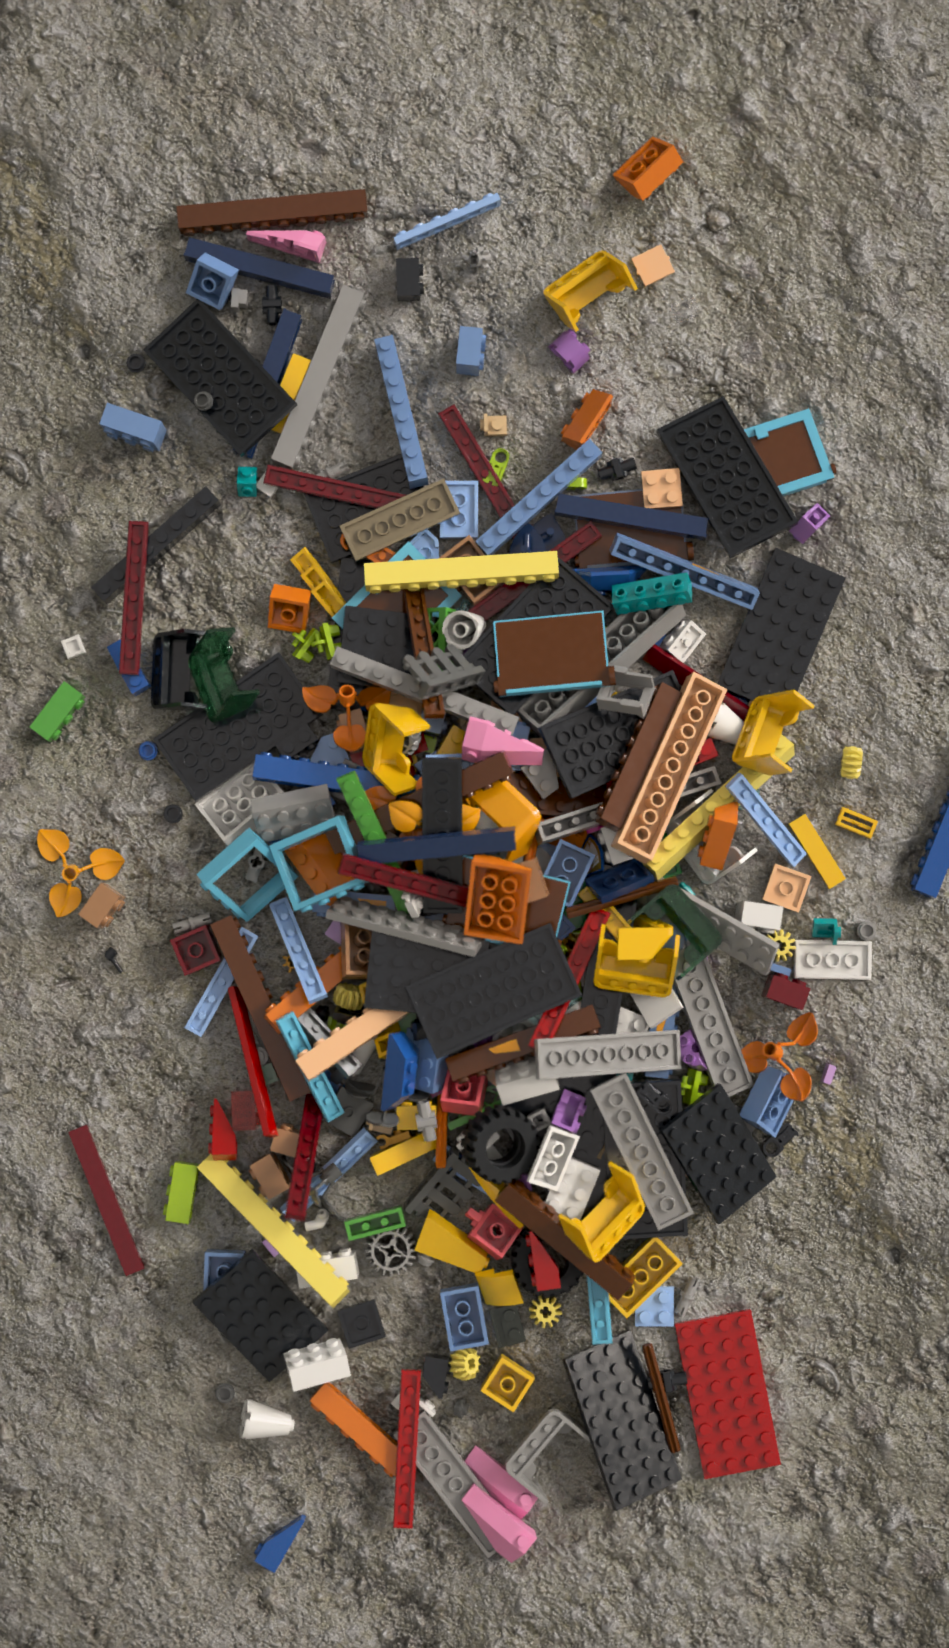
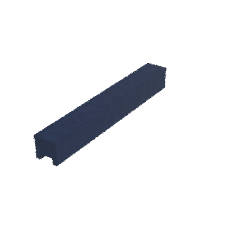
[183,237,335,299]
[232,308,303,459]
[554,494,708,540]
[356,826,516,863]

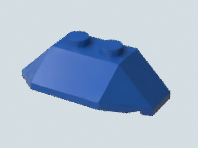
[573,566,646,596]
[381,1031,420,1111]

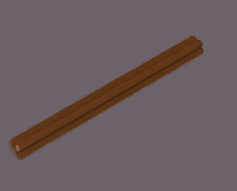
[566,876,679,918]
[642,1343,680,1453]

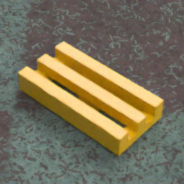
[835,807,878,839]

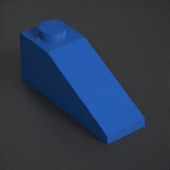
[107,639,151,697]
[254,1514,306,1573]

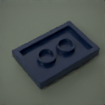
[584,858,654,904]

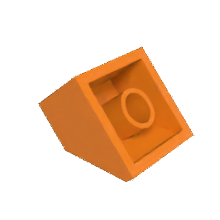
[268,584,312,633]

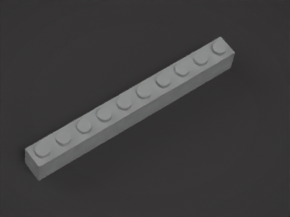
[271,285,367,470]
[330,646,519,736]
[535,766,721,846]

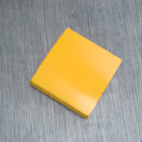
[475,1268,523,1306]

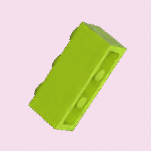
[163,1161,200,1224]

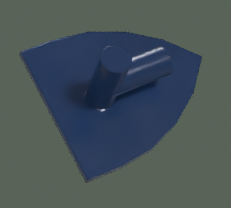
[533,513,566,552]
[509,523,546,554]

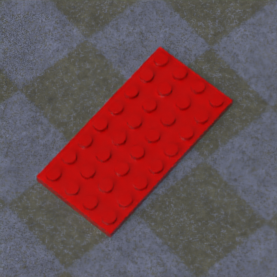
[674,1309,781,1479]

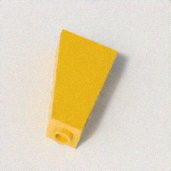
[370,1129,436,1176]
[414,1209,490,1273]

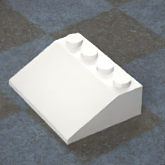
[195,762,284,846]

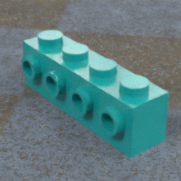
[612,572,692,615]

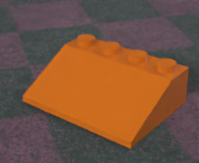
[284,833,356,906]
[464,854,532,944]

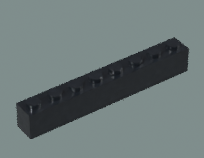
[91,486,221,605]

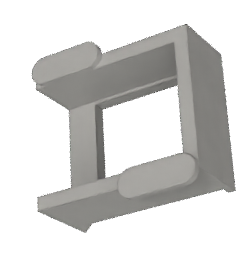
[596,665,655,719]

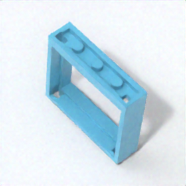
[269,816,368,913]
[197,828,298,922]

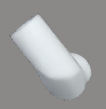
[304,1208,329,1232]

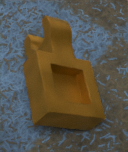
[376,1130,411,1149]

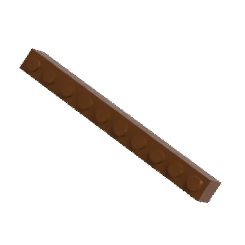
[176,189,368,236]
[325,750,514,855]
[210,915,311,1102]

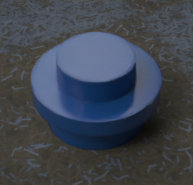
[138,741,158,761]

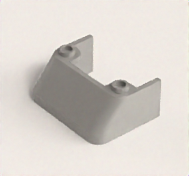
[505,1409,590,1504]

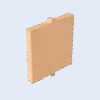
[631,244,675,287]

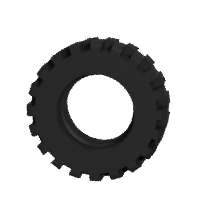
[461,1104,540,1184]
[511,1228,583,1298]

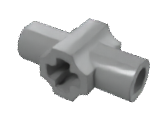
[245,848,267,883]
[415,1100,438,1142]

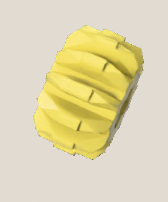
[840,746,863,779]
[766,929,796,962]
[333,982,364,1011]
[529,1295,562,1328]
[449,1348,481,1381]

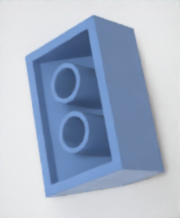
[739,1066,794,1138]

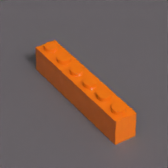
[264,946,344,1034]
[310,1382,397,1477]

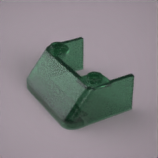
[188,627,260,722]
[627,884,722,981]

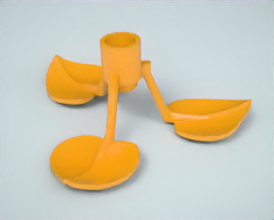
[389,801,480,875]
[37,829,125,917]

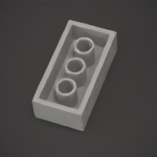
[251,784,335,842]

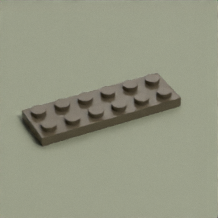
[339,478,460,562]

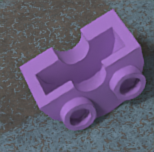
[548,329,590,374]
[680,1029,708,1071]
[551,1089,587,1134]

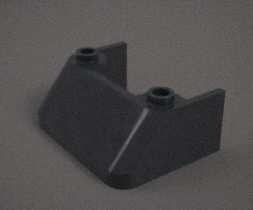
[151,628,210,711]

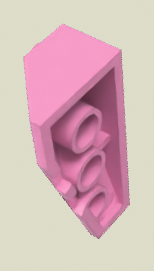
[246,230,326,263]
[462,716,544,765]
[464,1445,538,1519]
[462,1483,537,1563]

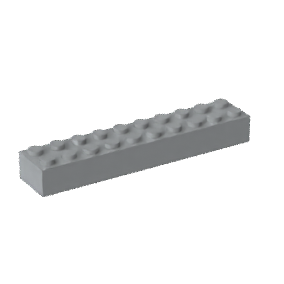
[517,605,686,738]

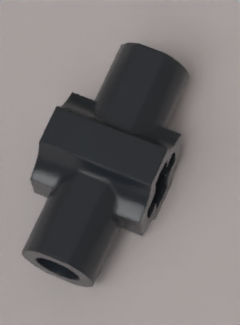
[262,285,282,326]
[597,457,637,482]
[647,1369,688,1393]

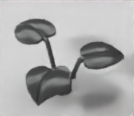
[345,1067,431,1128]
[281,1154,346,1221]

